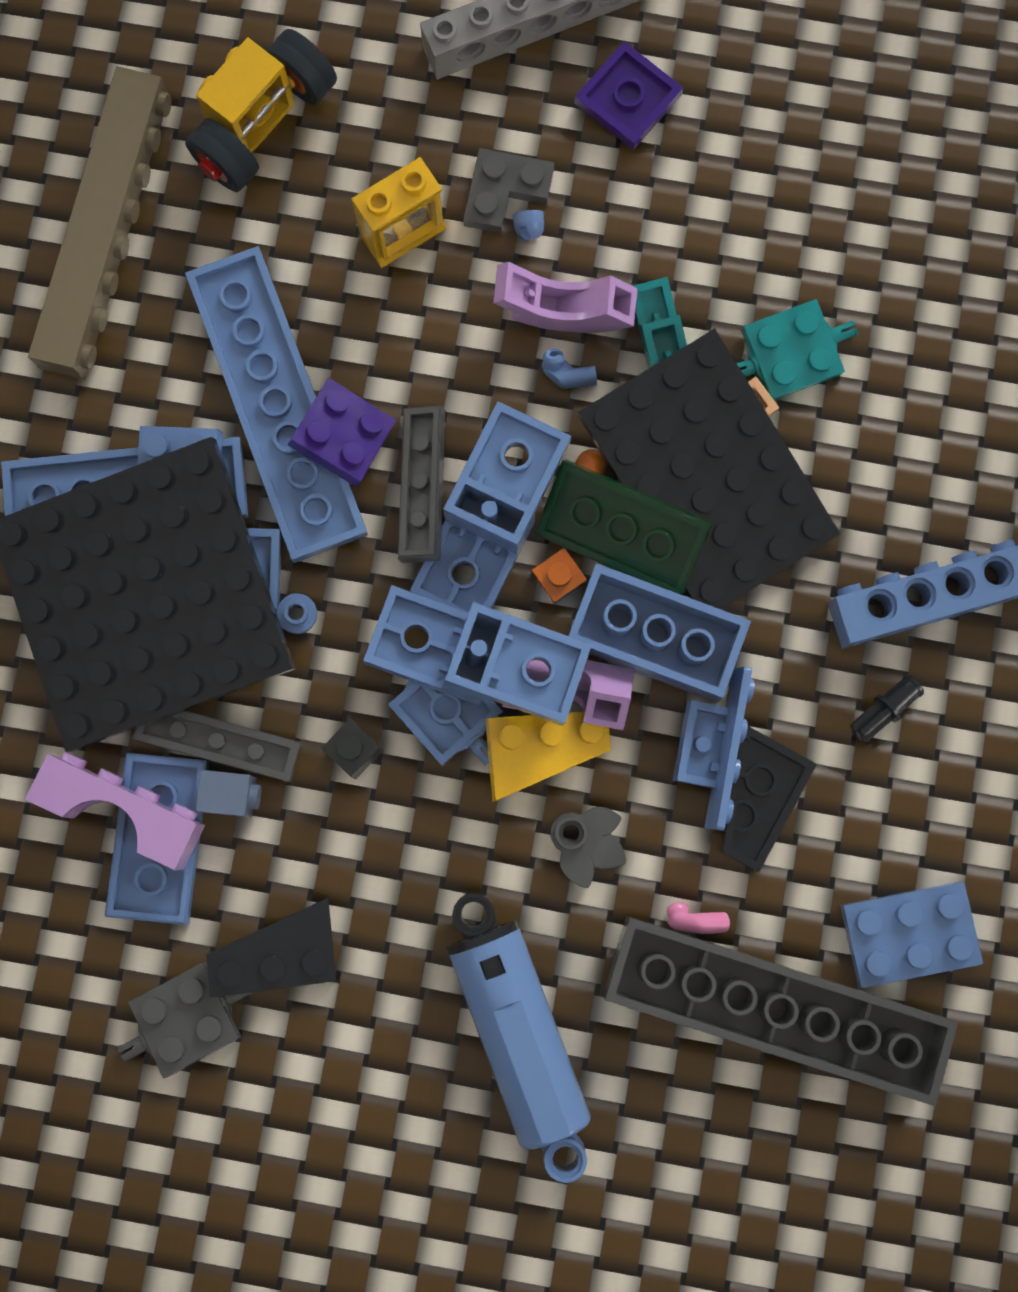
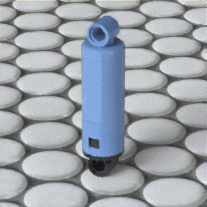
[446,892,591,1183]

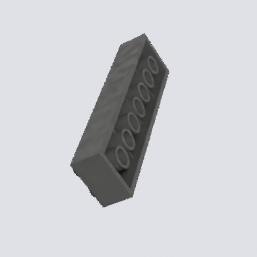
[602,916,958,1107]

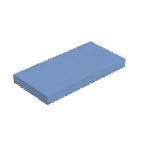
[105,753,210,925]

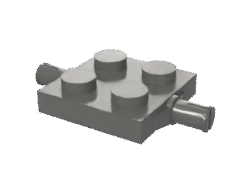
[118,962,253,1079]

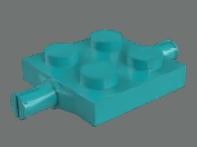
[737,299,858,400]

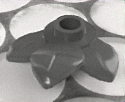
[550,807,626,888]

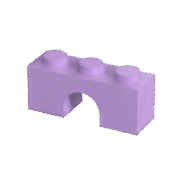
[502,660,635,730]

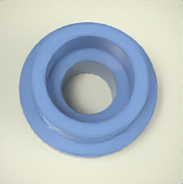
[277,593,317,634]

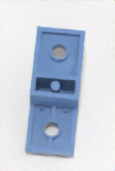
[410,401,571,613]
[363,585,592,726]

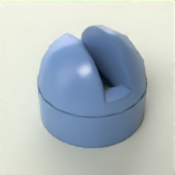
[513,210,545,241]

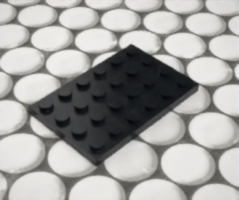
[577,328,840,609]

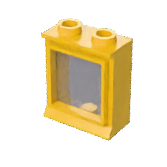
[351,157,447,269]

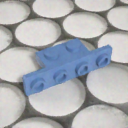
[672,666,755,831]

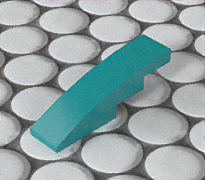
[633,276,687,368]

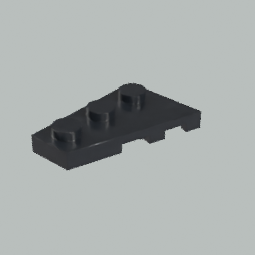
[721,726,817,872]

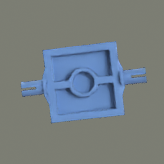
[388,681,503,766]

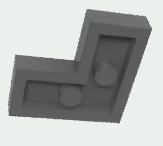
[463,148,555,233]

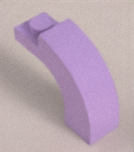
[493,262,638,333]

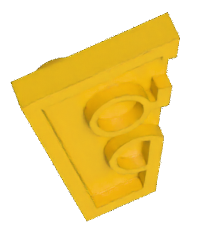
[485,711,611,802]

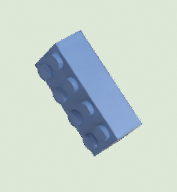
[569,563,751,703]

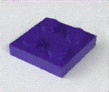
[574,41,684,150]
[288,378,396,487]

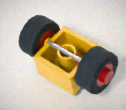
[185,29,337,192]

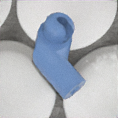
[541,349,597,389]

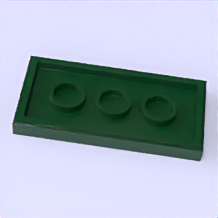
[534,459,713,595]

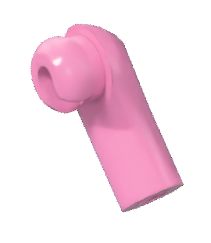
[666,902,730,934]

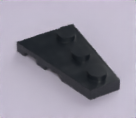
[206,898,336,998]

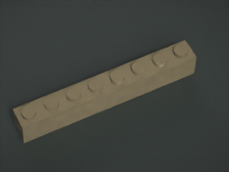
[28,66,172,380]

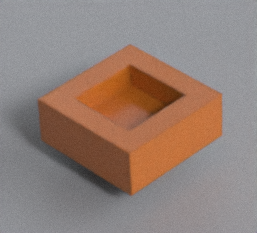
[531,548,587,605]

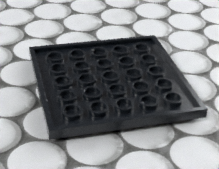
[0,437,296,752]

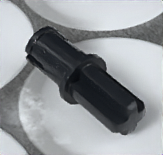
[850,675,924,742]

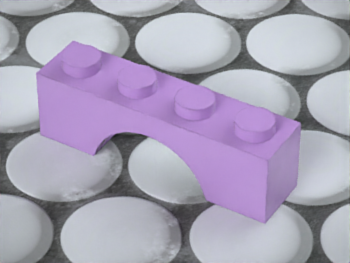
[25,751,205,870]

